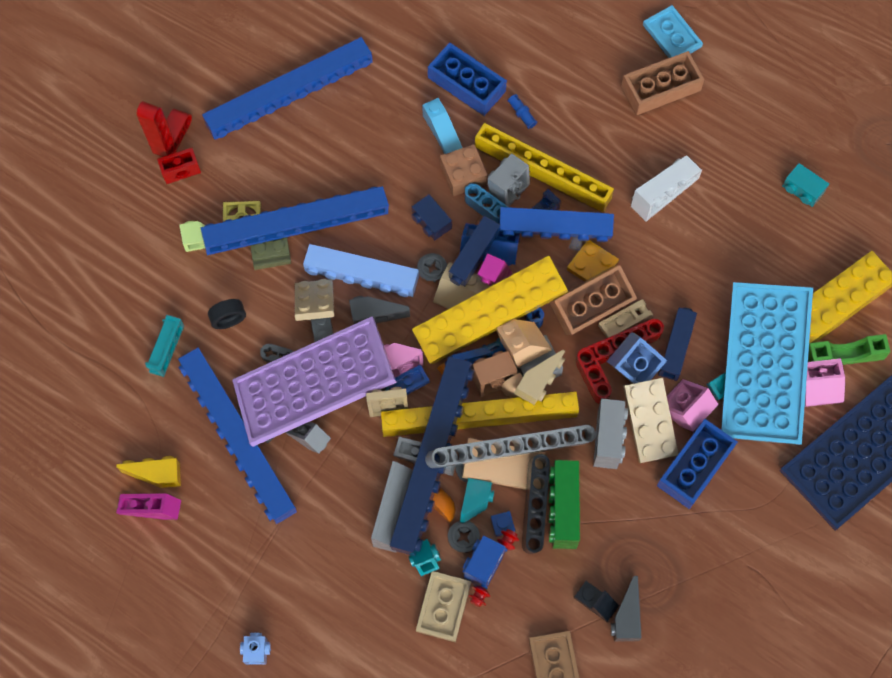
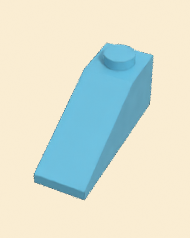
[422,98,463,154]

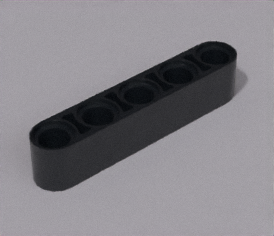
[522,454,550,554]

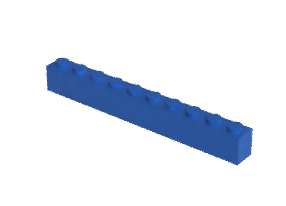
[202,37,373,140]
[200,186,389,255]
[178,347,297,524]

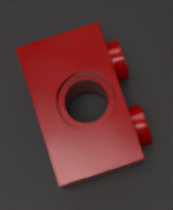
[157,148,201,185]

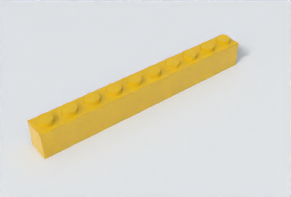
[381,392,579,437]

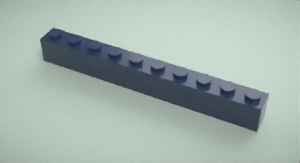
[390,356,475,557]

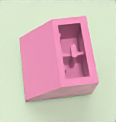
[805,358,845,407]

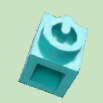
[408,539,441,576]

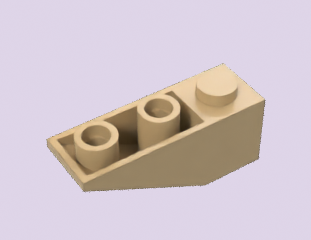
[514,350,565,405]

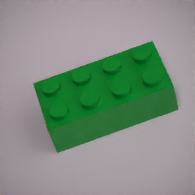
[549,460,580,549]

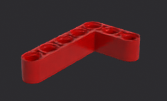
[137,101,192,157]
[576,319,664,404]

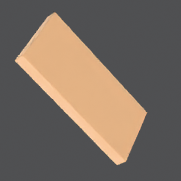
[462,438,545,490]

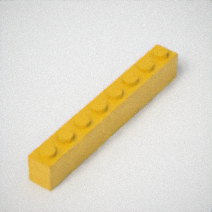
[475,123,614,213]

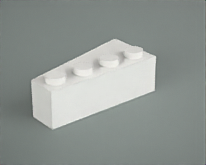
[631,155,702,221]

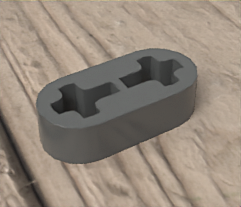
[260,344,293,363]

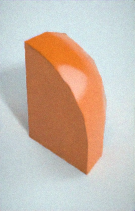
[433,487,456,523]

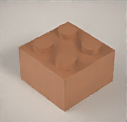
[440,144,488,196]
[472,350,518,398]

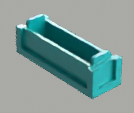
[145,315,184,377]

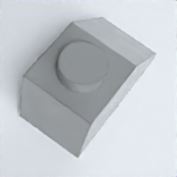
[285,422,331,454]

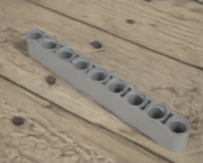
[425,425,596,468]

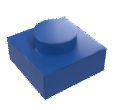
[491,511,515,537]

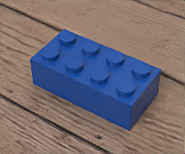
[428,42,507,116]
[657,419,738,510]

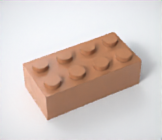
[621,51,705,115]
[549,265,637,335]

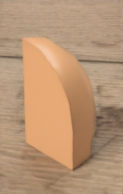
[501,373,523,398]

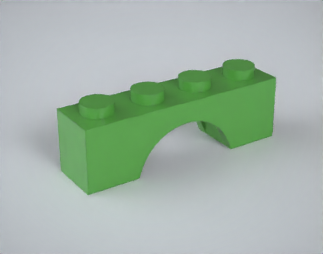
[808,334,891,365]

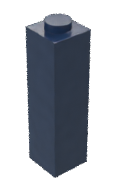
[448,216,500,287]
[658,308,697,381]

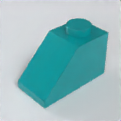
[460,478,495,523]

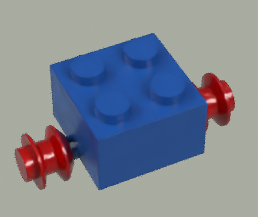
[463,529,519,607]

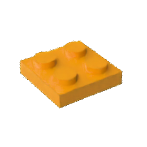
[567,240,619,282]

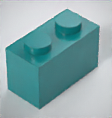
[782,163,829,207]

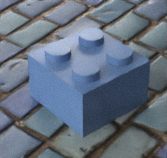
[607,332,667,383]

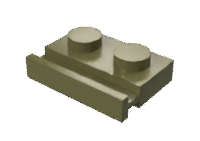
[250,237,292,270]

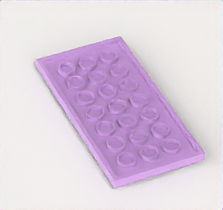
[233,317,396,447]

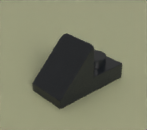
[574,581,619,622]

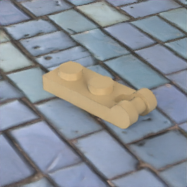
[598,299,654,338]

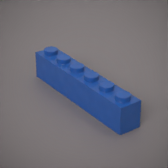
[499,207,614,242]

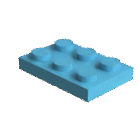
[643,5,703,58]

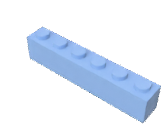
[303,244,419,297]

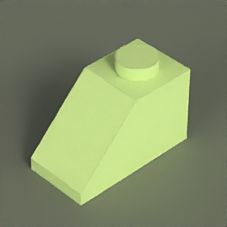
[180,221,205,252]

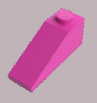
[478,254,512,286]
[116,493,181,520]

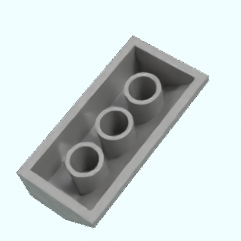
[371,461,413,553]

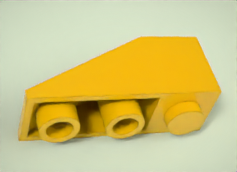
[117,456,181,488]

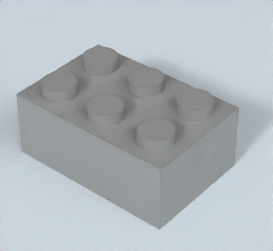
[593,399,628,469]

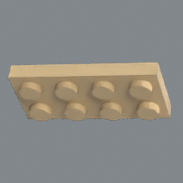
[623,378,678,463]

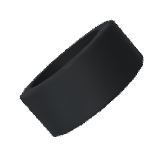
[208,299,246,329]

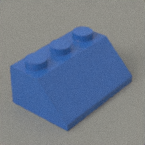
[460,223,520,266]

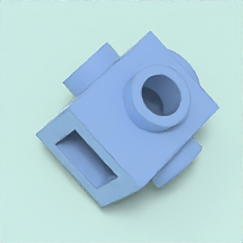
[240,633,271,665]

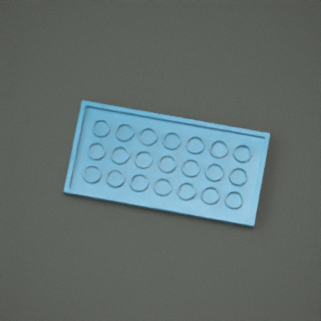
[721,282,813,445]

